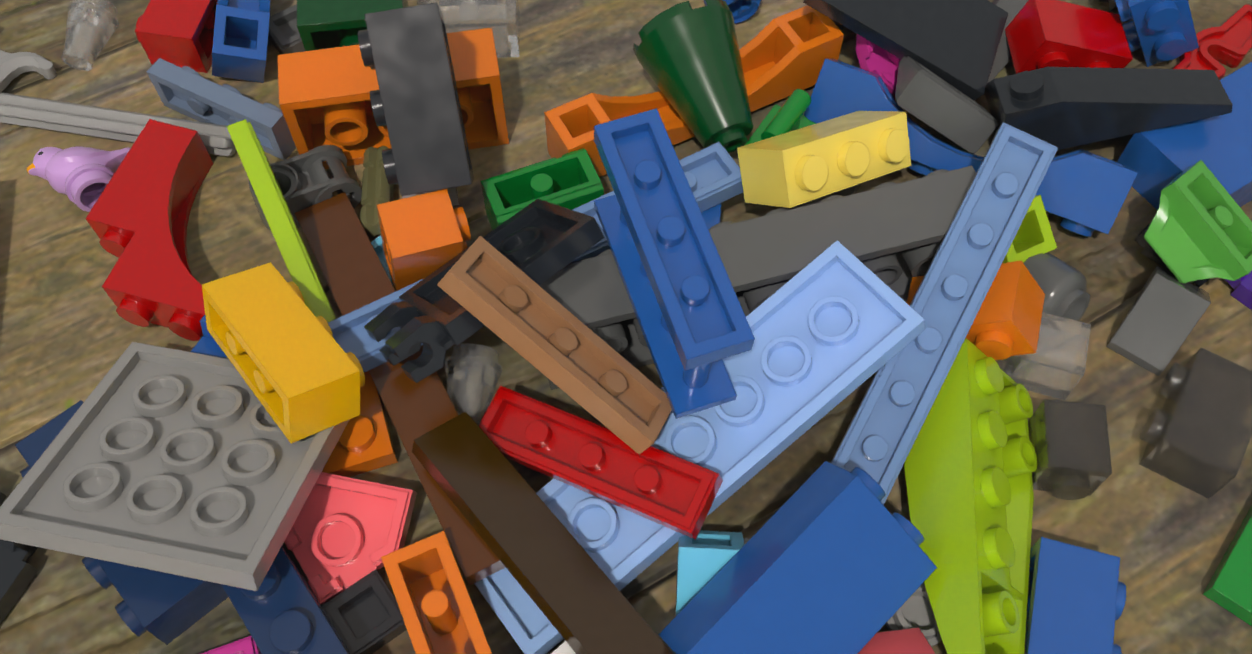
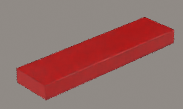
[478,385,723,540]

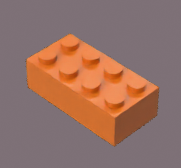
[277,27,509,169]

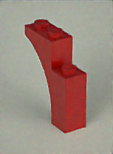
[85,119,214,341]

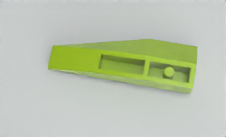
[904,338,1037,654]

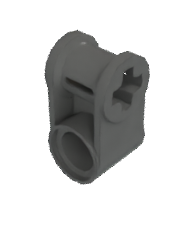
[249,145,362,230]

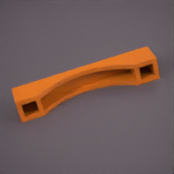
[544,5,844,177]

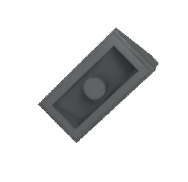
[895,56,999,153]

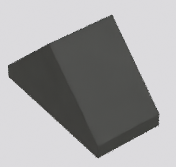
[1106,265,1211,376]

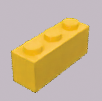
[202,262,365,444]

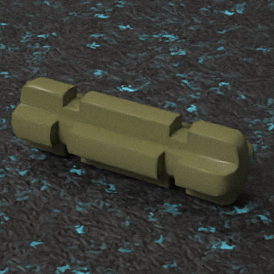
[360,145,394,238]

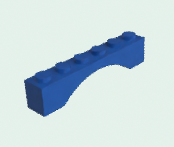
[803,58,1138,237]

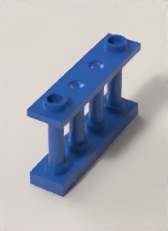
[594,108,755,419]

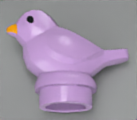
[27,146,131,212]

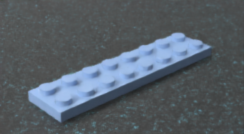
[474,240,925,654]

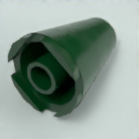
[633,0,753,153]

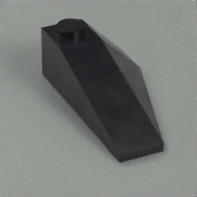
[985,67,1233,150]

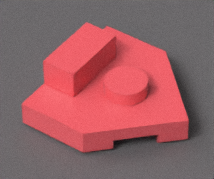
[284,472,417,604]

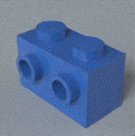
[1114,0,1199,67]

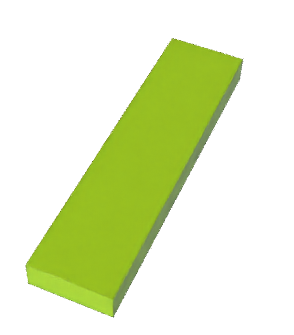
[226,119,337,323]

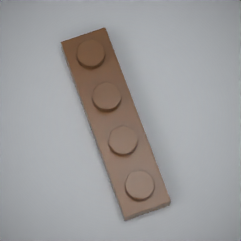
[437,236,672,455]

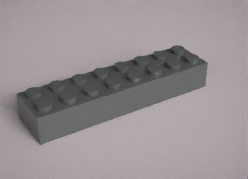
[539,166,976,390]

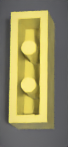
[737,111,911,208]

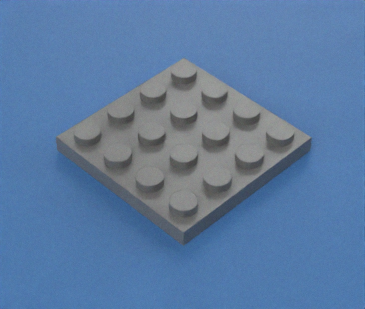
[0,342,350,591]

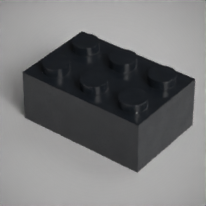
[358,2,474,196]

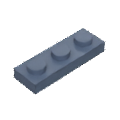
[146,58,296,160]

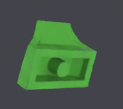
[1144,160,1252,283]

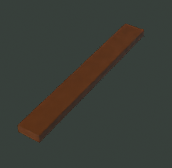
[295,192,505,585]

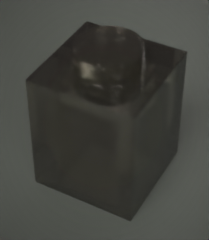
[1028,399,1112,500]

